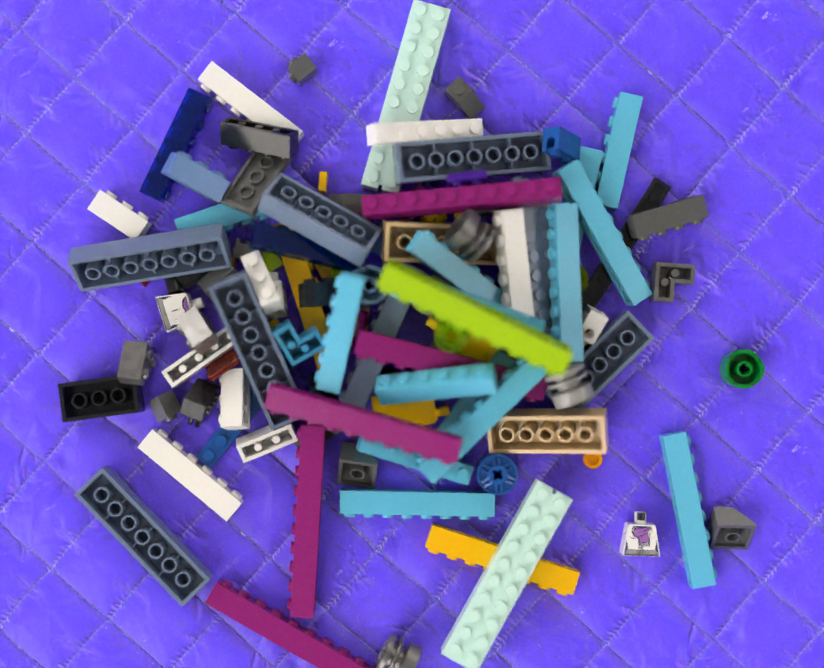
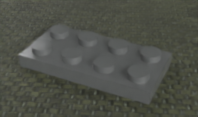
[221,152,294,217]

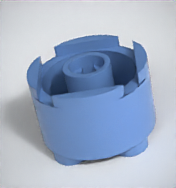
[351,265,387,306]

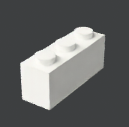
[87,190,152,238]
[240,250,284,315]
[219,368,251,430]
[236,422,298,463]

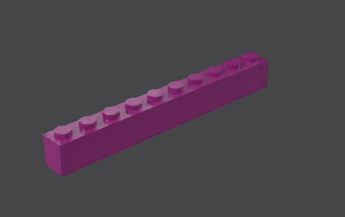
[362,177,562,221]
[353,328,548,403]
[264,382,464,465]
[287,422,326,618]
[205,579,376,668]

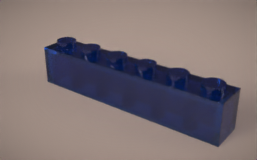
[139,88,213,204]
[248,220,367,272]

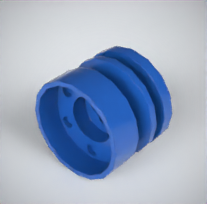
[475,453,518,495]

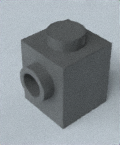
[287,53,318,86]
[148,390,181,423]

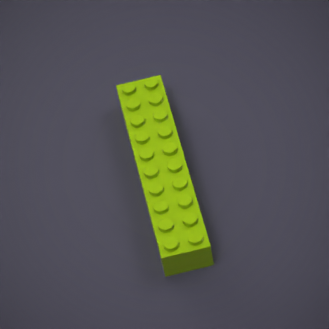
[376,258,574,376]

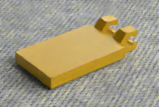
[426,315,498,361]
[370,395,450,425]

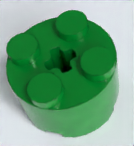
[719,350,764,388]

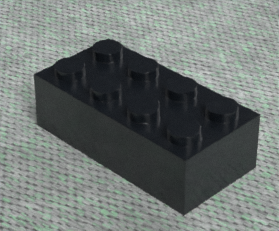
[58,376,145,422]

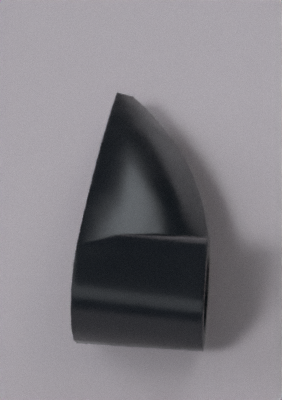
[164,271,210,295]

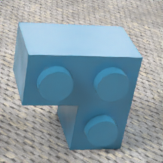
[271,319,325,366]

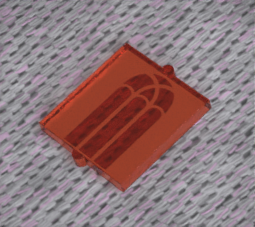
[206,349,239,382]

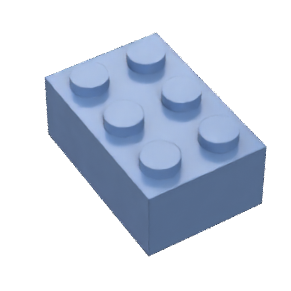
[161,151,230,203]

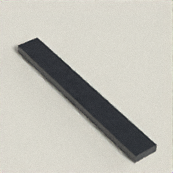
[581,177,671,312]

